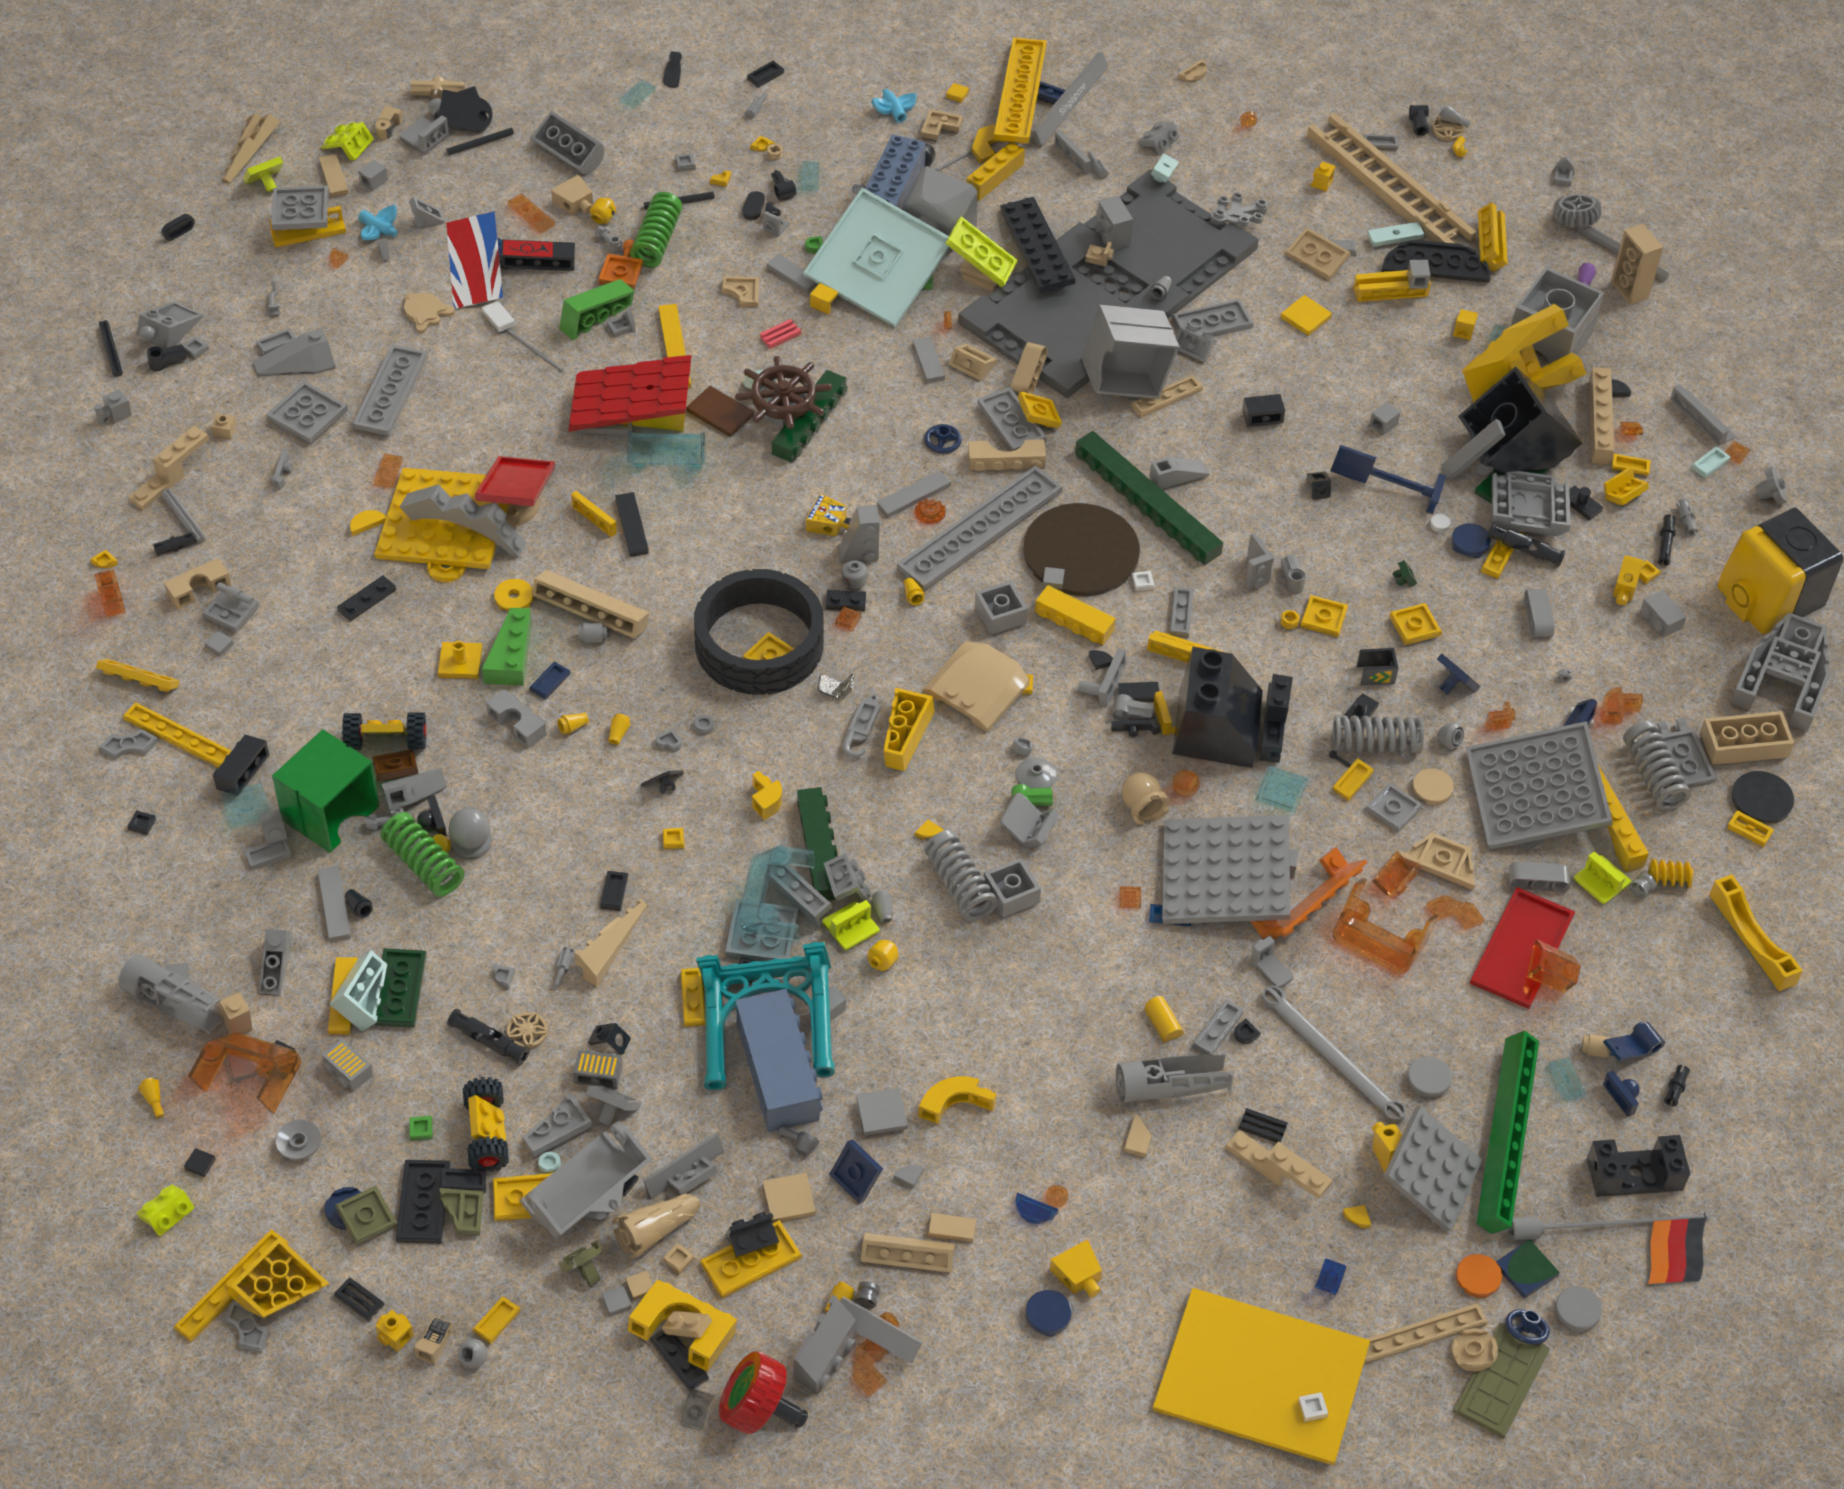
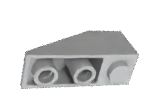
[1149,457,1209,489]
[381,768,446,810]
[259,929,292,995]

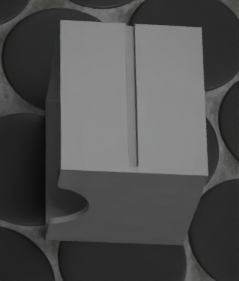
[1511,267,1604,364]
[1081,305,1179,399]

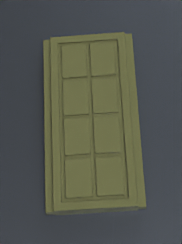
[1453,1323,1550,1438]

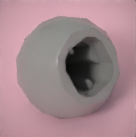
[458,1339,487,1369]

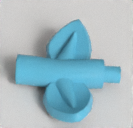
[871,89,917,123]
[358,205,398,240]

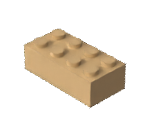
[1610,224,1663,305]
[1699,711,1794,765]

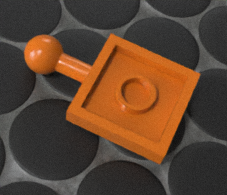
[598,239,643,290]

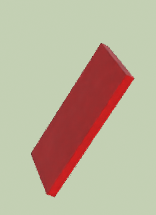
[475,456,555,507]
[1470,887,1576,1009]

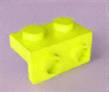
[137,1184,194,1236]

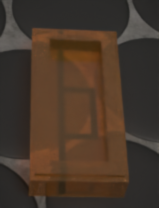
[374,453,403,488]

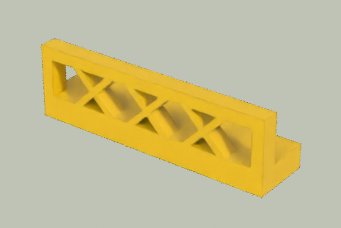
[269,206,346,247]
[1147,630,1223,663]

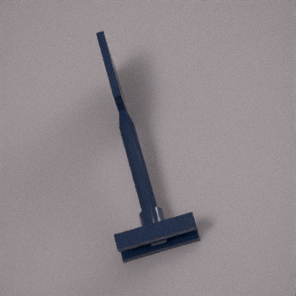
[1330,445,1446,514]

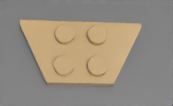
[1398,833,1476,890]

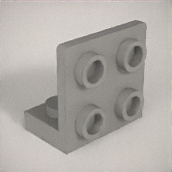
[399,115,449,153]
[824,853,872,905]

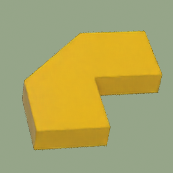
[971,124,998,163]

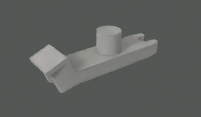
[271,449,293,490]

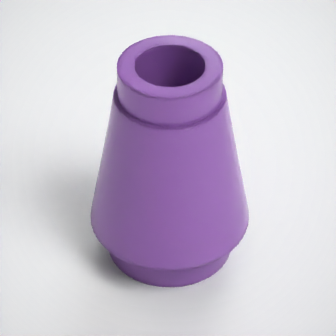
[1578,263,1596,286]

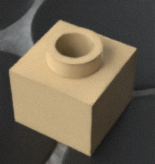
[211,413,237,439]

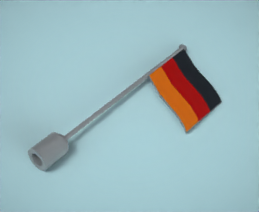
[1509,1212,1709,1286]

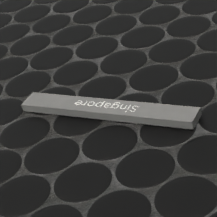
[1031,52,1108,146]

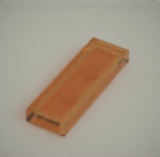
[507,193,555,234]

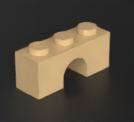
[164,558,231,610]

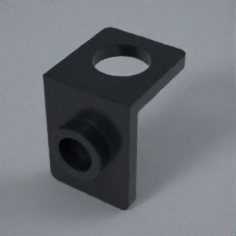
[588,1023,631,1055]

